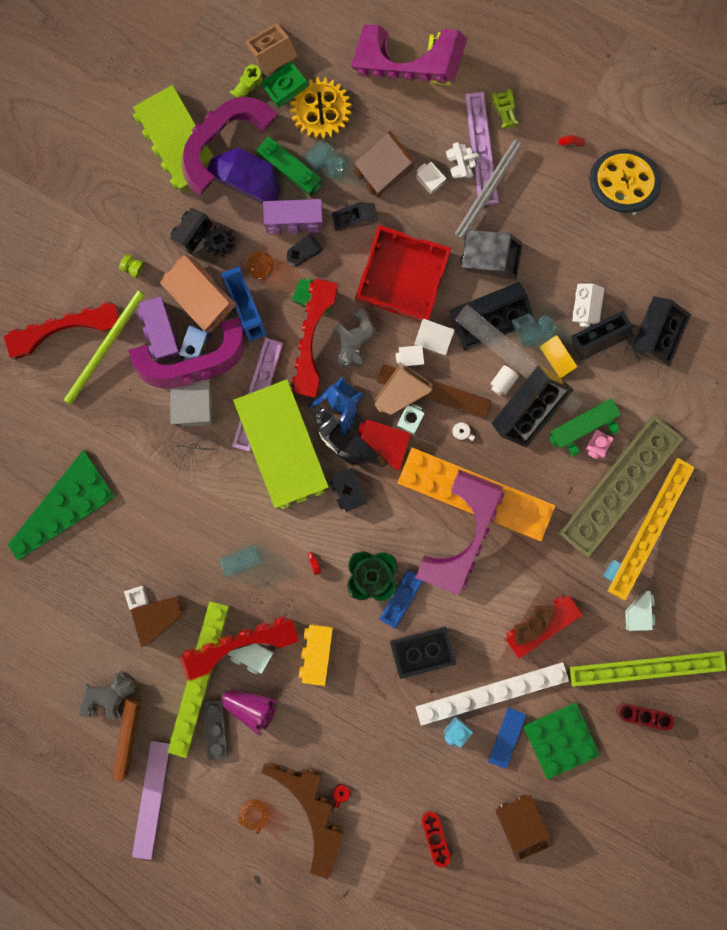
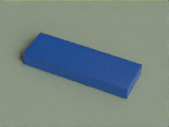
[379,570,423,629]
[488,707,526,769]

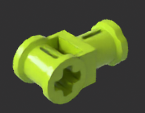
[229,64,263,98]
[491,88,519,129]

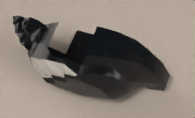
[316,404,388,467]

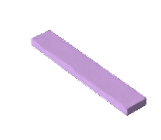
[465,92,498,206]
[232,337,284,452]
[132,740,170,860]

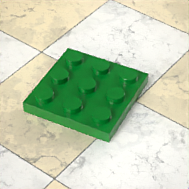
[523,702,600,780]

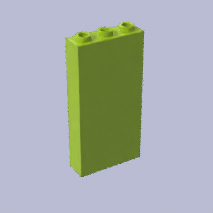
[233,380,329,510]

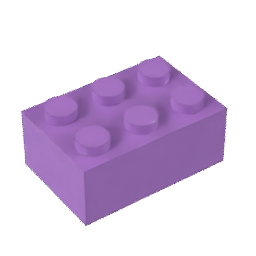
[263,199,323,235]
[137,296,181,363]

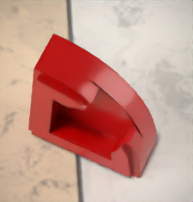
[558,135,585,147]

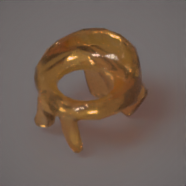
[237,799,270,834]

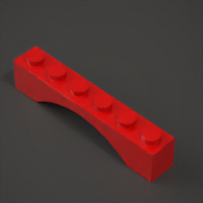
[291,278,339,397]
[4,302,120,360]
[179,616,299,681]

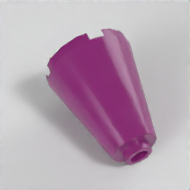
[221,689,278,736]

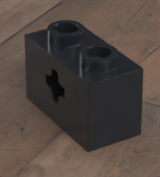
[329,468,367,512]

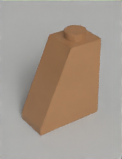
[374,363,433,415]

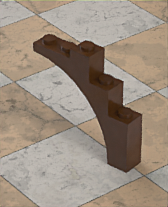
[261,762,344,879]

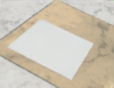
[414,319,454,355]

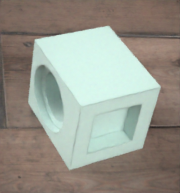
[397,404,424,435]

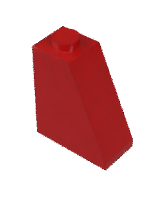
[358,419,411,471]

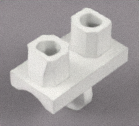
[446,142,479,179]

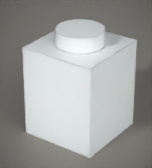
[416,162,446,195]
[396,345,424,368]

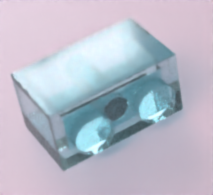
[218,544,263,577]

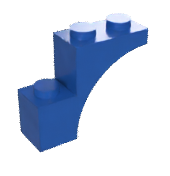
[221,266,267,342]

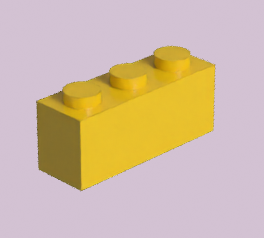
[299,624,333,686]

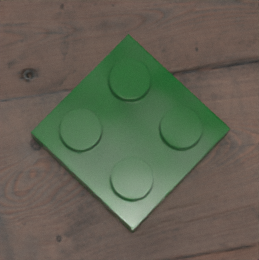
[260,61,309,108]

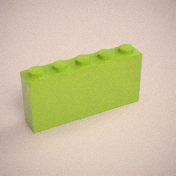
[132,85,213,193]

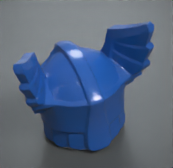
[308,377,364,436]

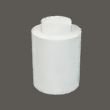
[490,365,519,396]

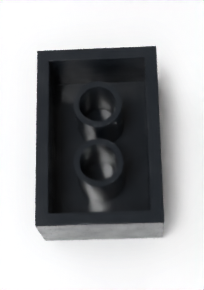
[390,626,456,679]

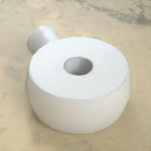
[452,422,476,441]

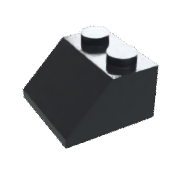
[170,207,213,255]

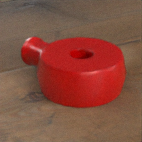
[308,552,322,575]
[332,784,351,808]

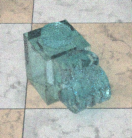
[304,140,346,179]
[512,313,556,347]

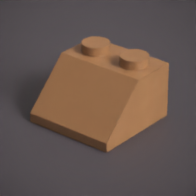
[245,23,298,75]

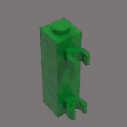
[256,136,322,197]
[548,398,621,457]

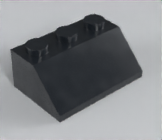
[632,296,691,367]

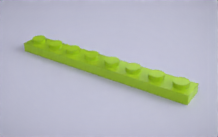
[569,651,726,687]

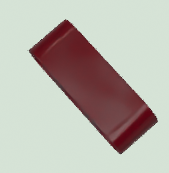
[616,703,675,731]

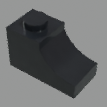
[332,202,378,231]

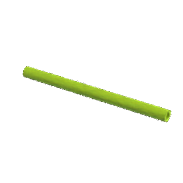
[64,290,146,405]

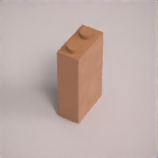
[160,255,237,332]

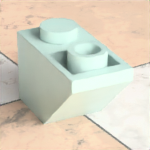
[625,591,655,631]
[228,643,274,675]

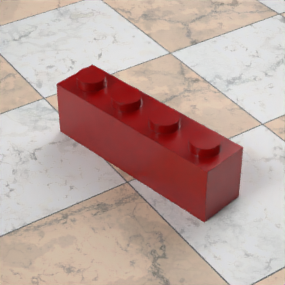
[504,595,582,659]

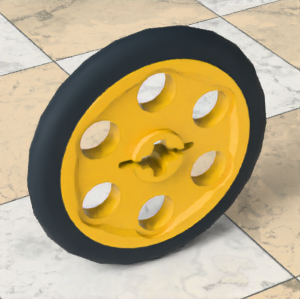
[589,149,661,213]

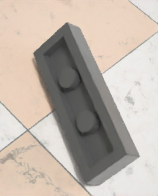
[203,699,228,760]

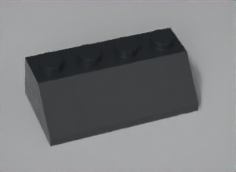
[449,282,535,351]
[491,365,574,448]

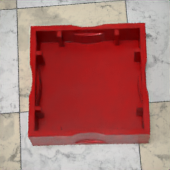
[355,225,451,322]

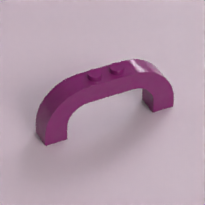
[181,97,278,196]
[128,318,245,389]

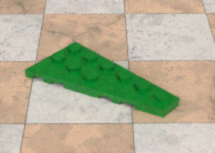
[7,450,115,561]

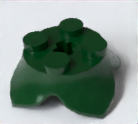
[347,551,397,602]

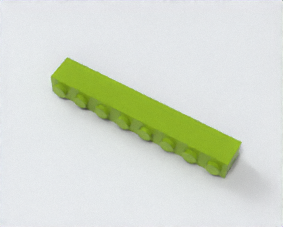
[167,601,230,758]

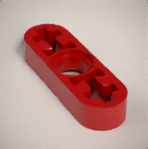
[421,811,450,868]

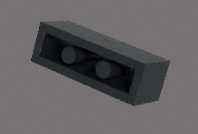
[571,311,633,361]

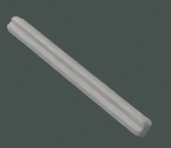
[455,140,522,239]

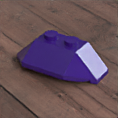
[207,148,281,204]

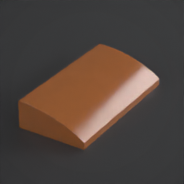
[112,697,141,782]

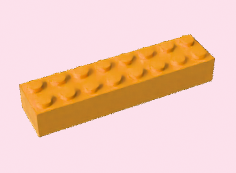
[397,448,556,542]

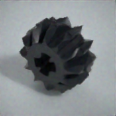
[203,225,236,257]

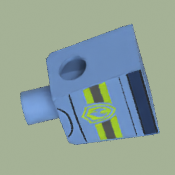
[179,325,213,361]

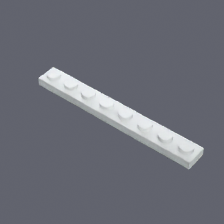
[415,662,569,726]

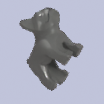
[333,308,380,368]
[80,671,137,719]

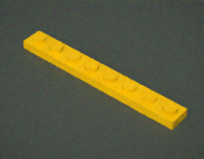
[607,458,695,601]

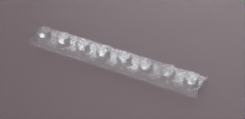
[455,305,584,416]

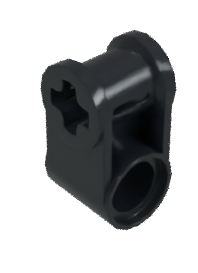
[287,233,323,267]

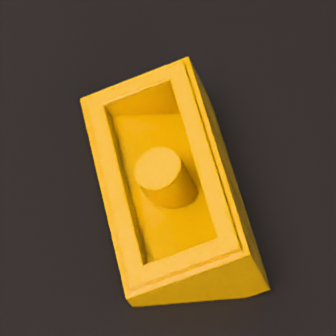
[540,335,577,378]

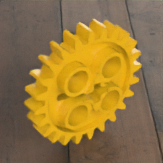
[290,77,351,140]

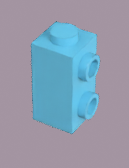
[443,716,473,748]

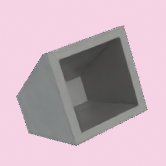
[170,379,213,427]

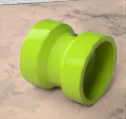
[119,253,145,278]

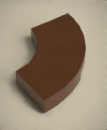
[514,605,554,645]

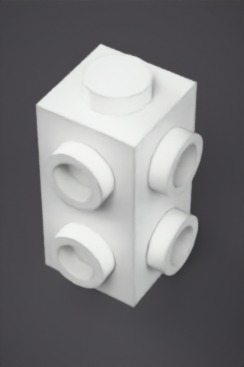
[572,284,604,328]

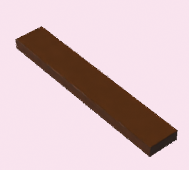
[377,364,492,419]

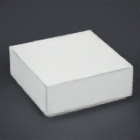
[124,586,149,610]

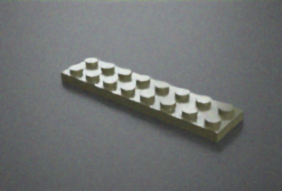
[557,415,684,558]

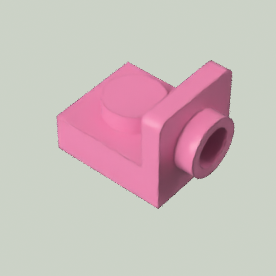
[585,429,613,460]

